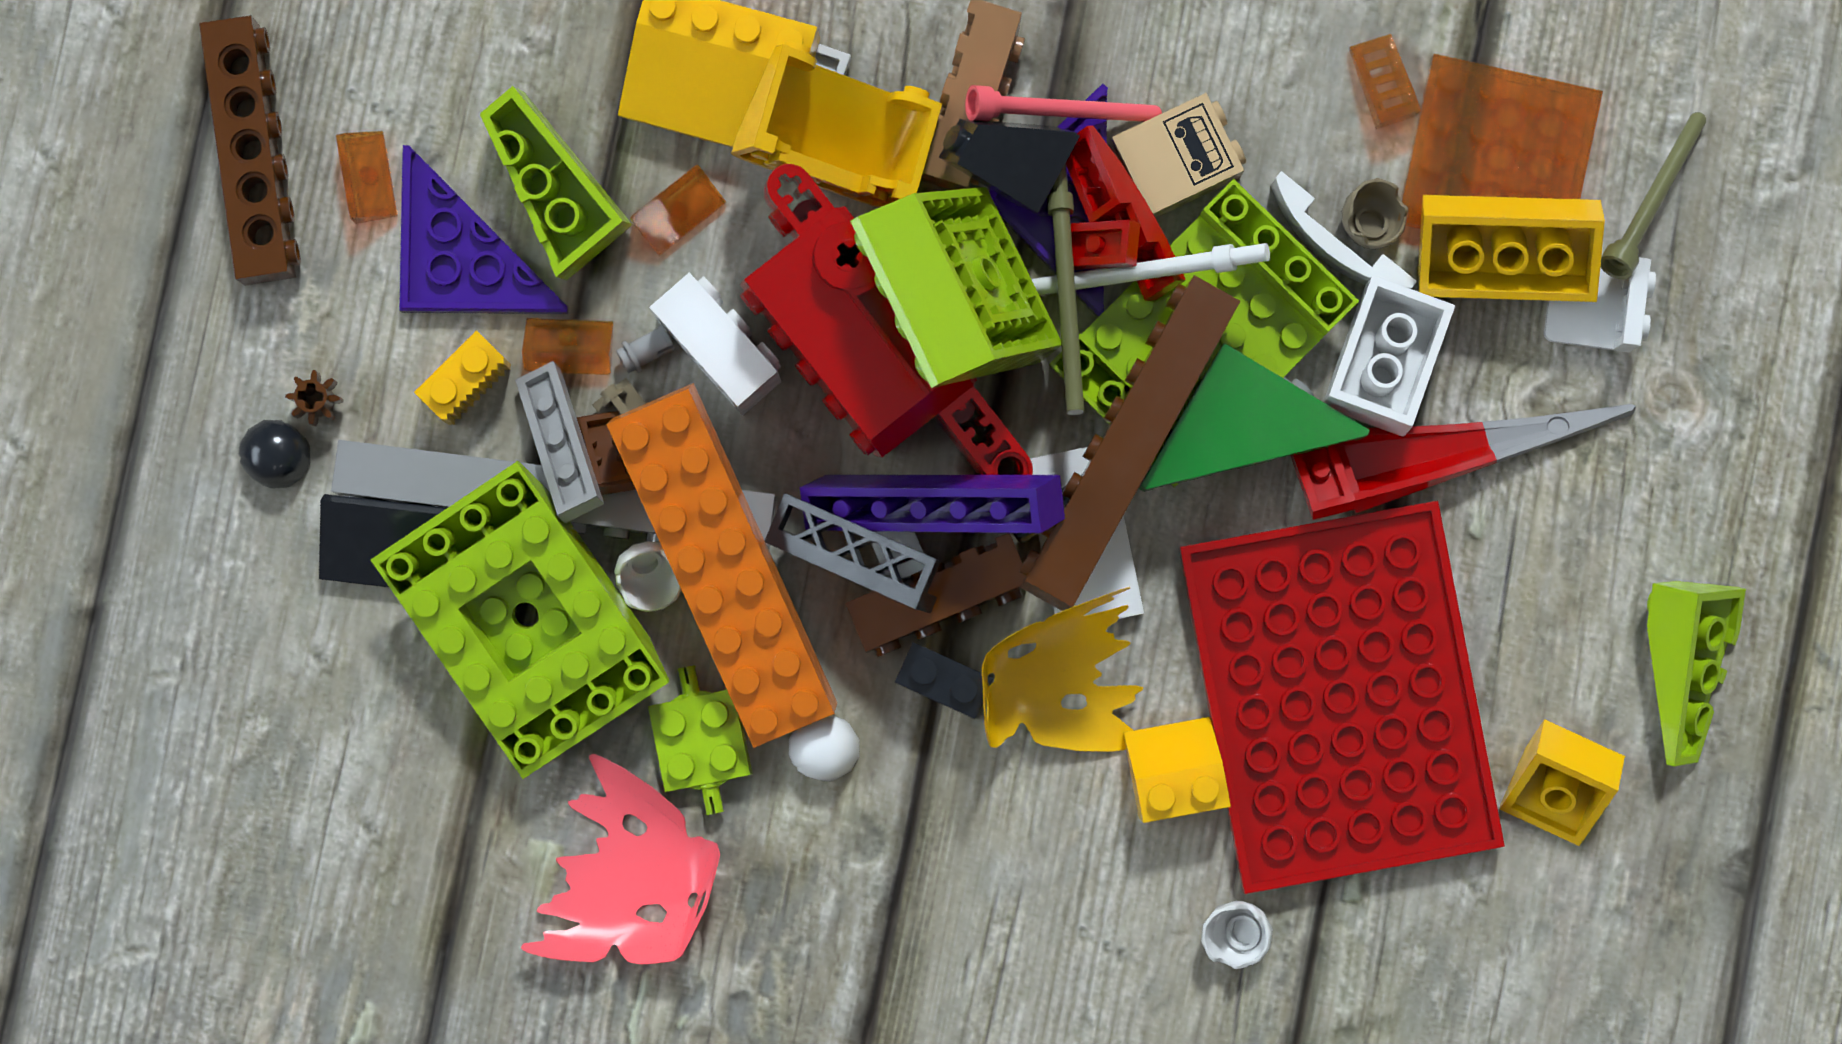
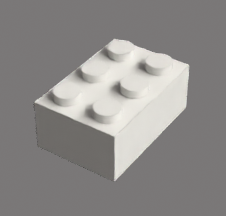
[649,272,781,416]
[1323,275,1455,437]

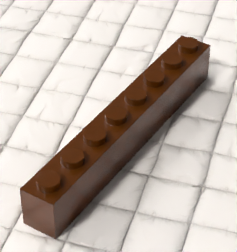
[1019,275,1240,611]

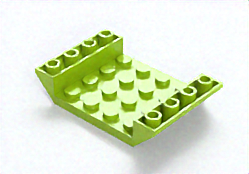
[1049,179,1359,488]

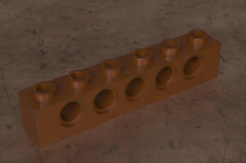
[199,15,301,286]

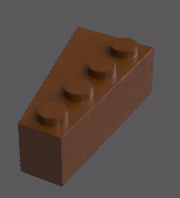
[845,533,1026,657]

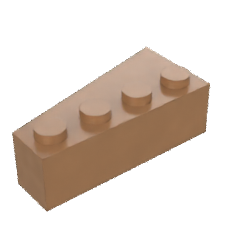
[921,0,1025,190]

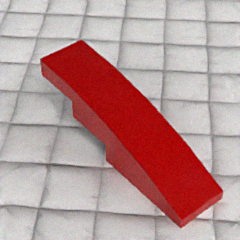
[1065,126,1186,301]

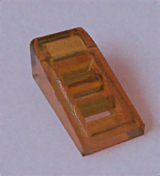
[1349,34,1421,129]

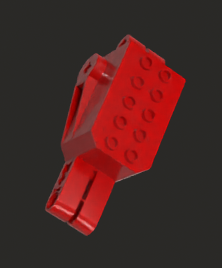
[739,164,1033,475]

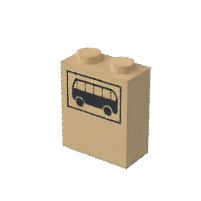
[1109,93,1246,218]

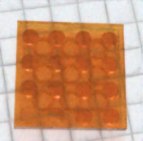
[1397,54,1603,229]

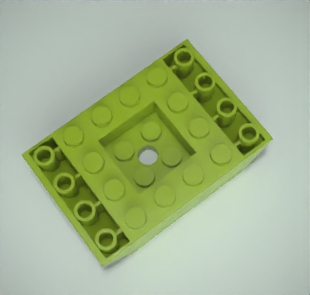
[850,187,1062,388]
[371,461,670,779]

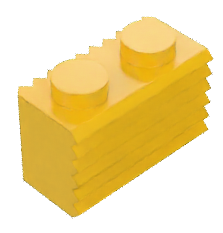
[414,330,511,425]

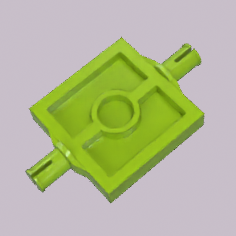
[648,665,753,815]

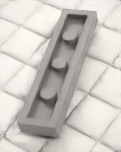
[515,361,604,523]

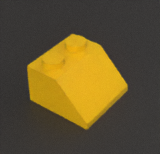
[1123,716,1231,823]
[1499,719,1625,846]

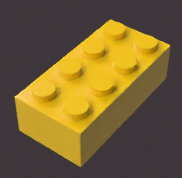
[1418,195,1605,302]

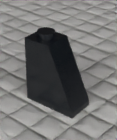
[939,119,1080,213]

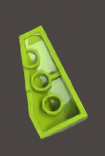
[1647,581,1746,767]

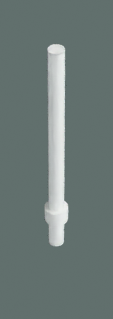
[1032,243,1270,295]

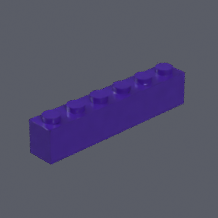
[800,475,1065,533]

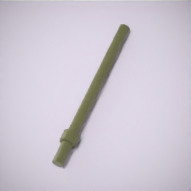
[1047,164,1084,415]

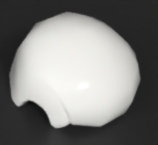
[614,541,681,612]
[789,715,859,781]
[1201,901,1273,969]

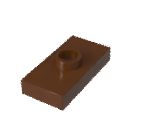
[576,410,636,495]

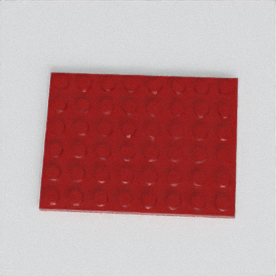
[1179,500,1505,894]

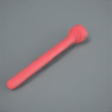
[965,85,1162,122]

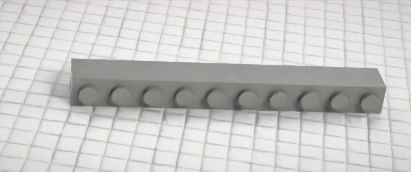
[331,440,777,549]

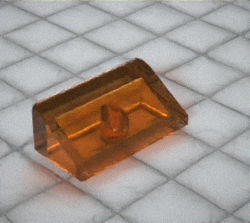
[336,131,398,224]
[630,164,727,256]
[522,318,614,375]

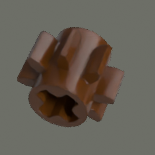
[285,370,344,426]

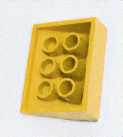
[618,0,820,148]

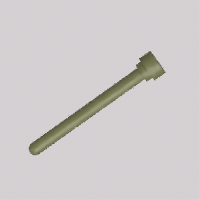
[1600,112,1706,280]

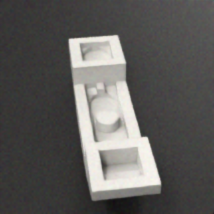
[1271,171,1417,289]

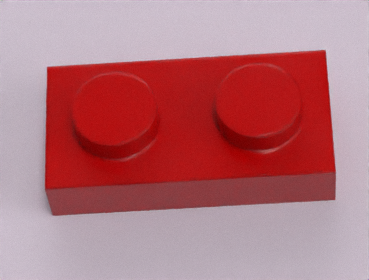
[1071,220,1140,270]

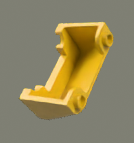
[731,41,942,208]

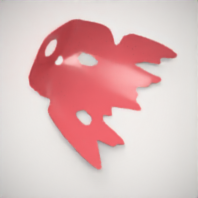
[521,754,720,965]

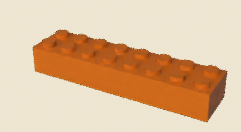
[606,383,837,748]

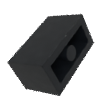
[895,642,993,719]

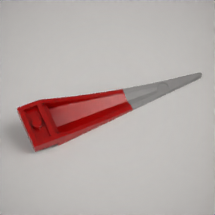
[1290,404,1636,520]

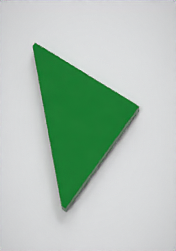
[1138,343,1370,492]

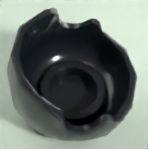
[238,420,311,488]

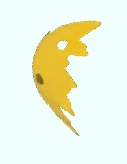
[982,587,1143,752]

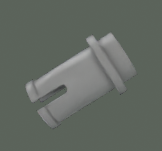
[616,325,675,374]

